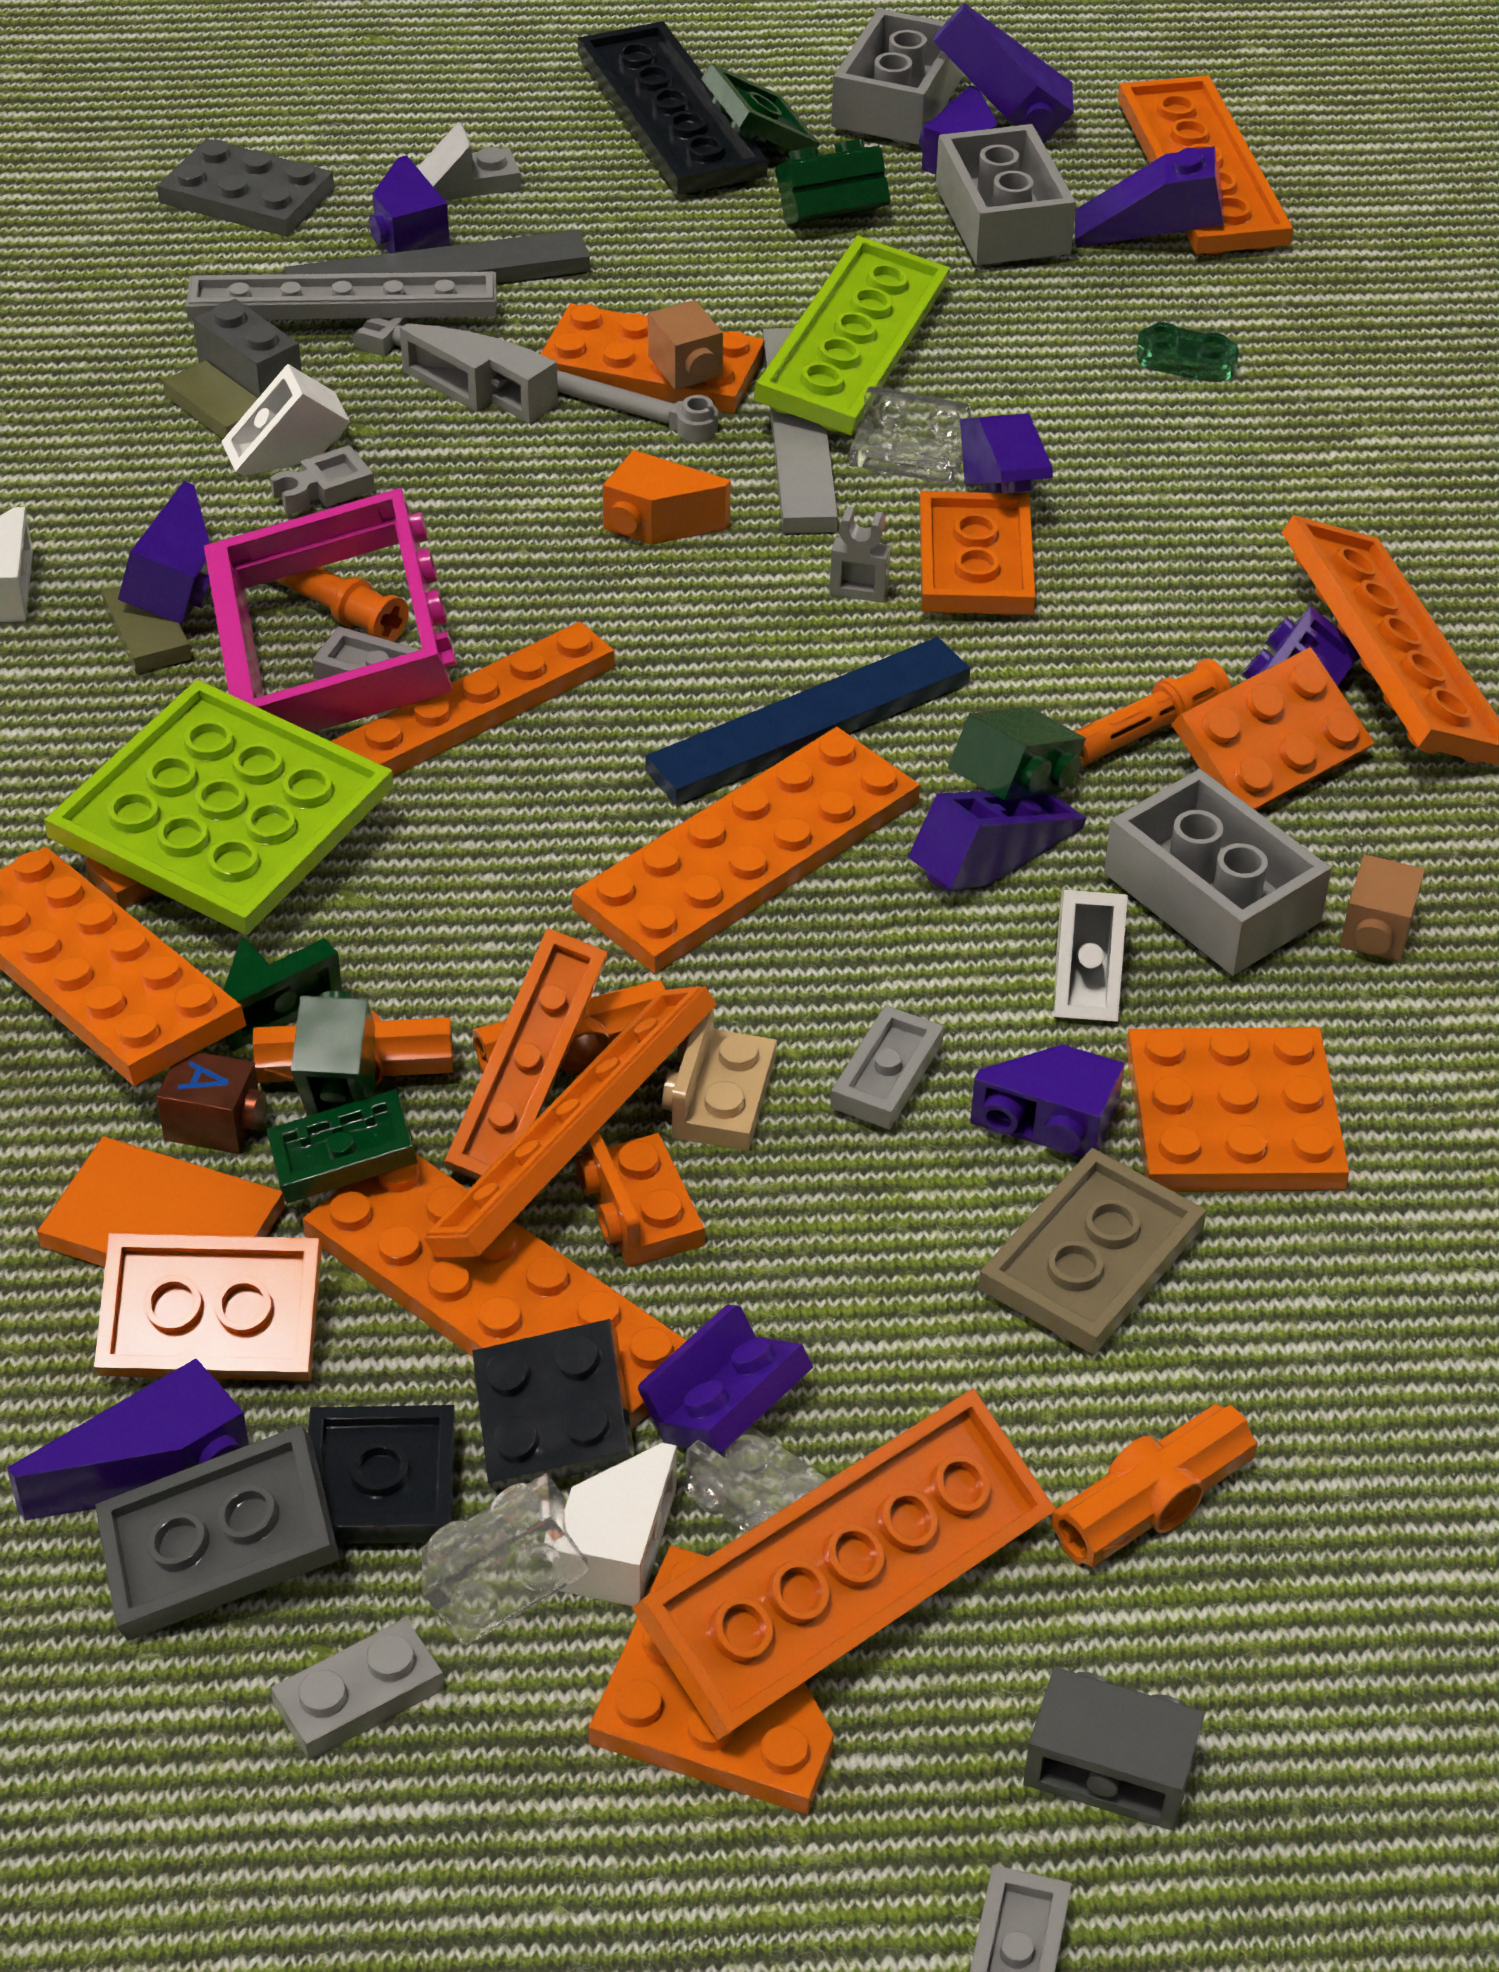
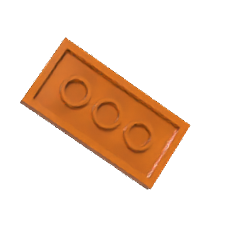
[540,303,764,414]

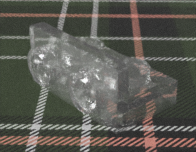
[686,1426,829,1533]

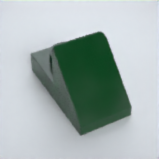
[223,938,342,1051]

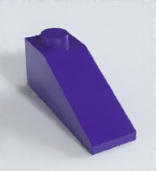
[933,3,1074,144]
[1075,146,1223,247]
[118,481,211,625]
[908,791,1087,892]
[7,1358,249,1520]

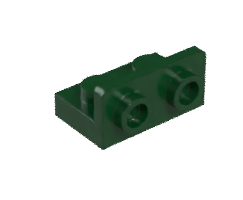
[266,1089,418,1204]

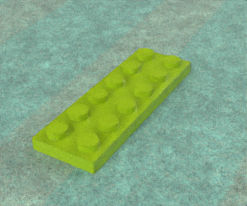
[753,235,950,436]

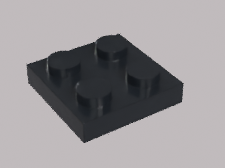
[472,1319,635,1493]
[308,1405,456,1544]

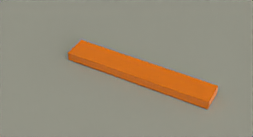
[424,986,717,1257]

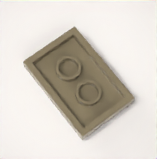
[978,1148,1207,1355]

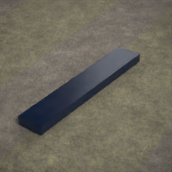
[645,637,970,805]

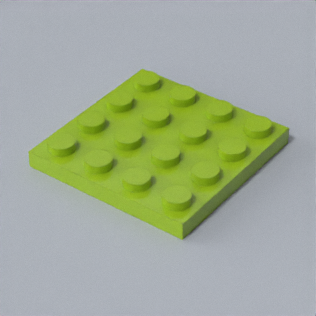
[44,679,394,936]

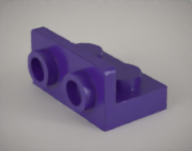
[1241,606,1359,687]
[638,1304,813,1455]

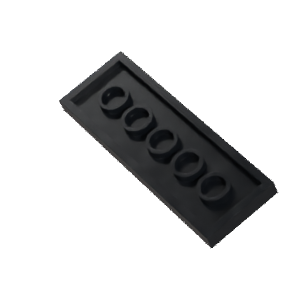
[578,21,768,195]

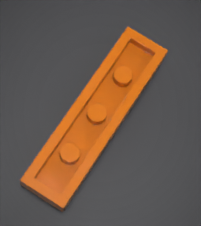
[444,928,608,1180]

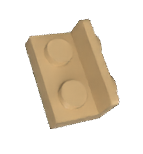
[662,1008,777,1151]

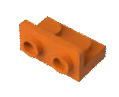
[575,1130,705,1268]

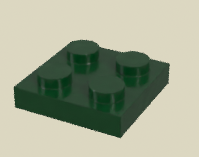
[701,63,820,156]

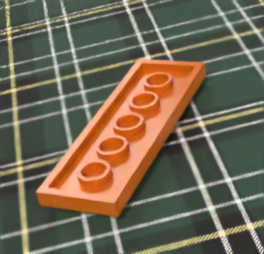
[1118,75,1293,255]
[1281,515,1499,766]
[572,726,920,974]
[0,847,246,1086]
[302,1153,687,1430]
[632,1388,1055,1741]

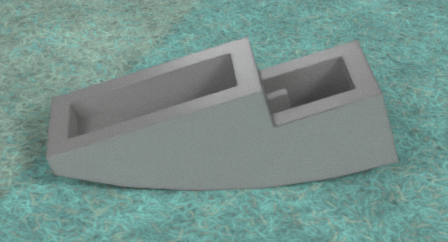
[400,323,558,424]

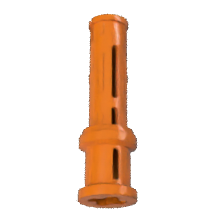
[274,567,409,642]
[1072,658,1231,766]

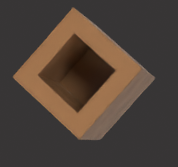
[648,300,723,390]
[1340,854,1425,962]

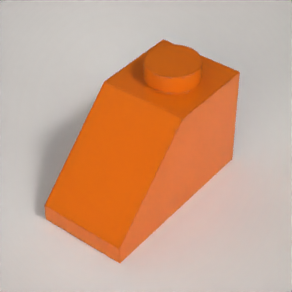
[603,450,731,544]

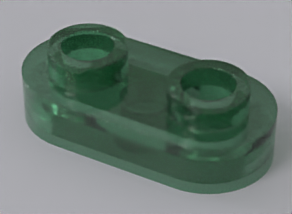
[1136,322,1239,382]

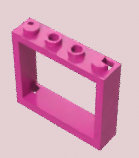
[204,488,457,732]

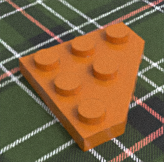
[588,1545,834,1815]

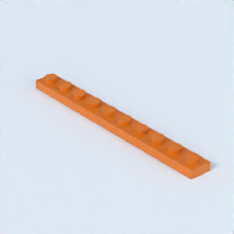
[85,621,615,909]

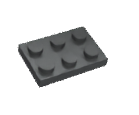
[157,139,334,237]
[95,1425,340,1641]

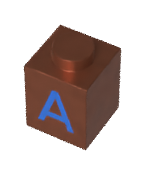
[157,1052,266,1154]

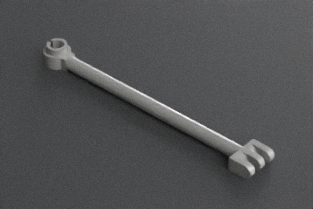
[353,318,718,442]

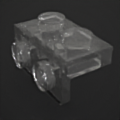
[849,386,971,485]
[422,1473,589,1645]

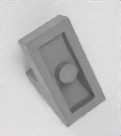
[417,122,521,200]

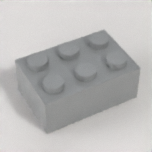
[831,8,964,145]
[936,124,1076,266]
[1104,768,1332,976]

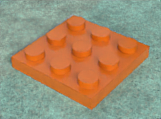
[1126,1027,1349,1192]

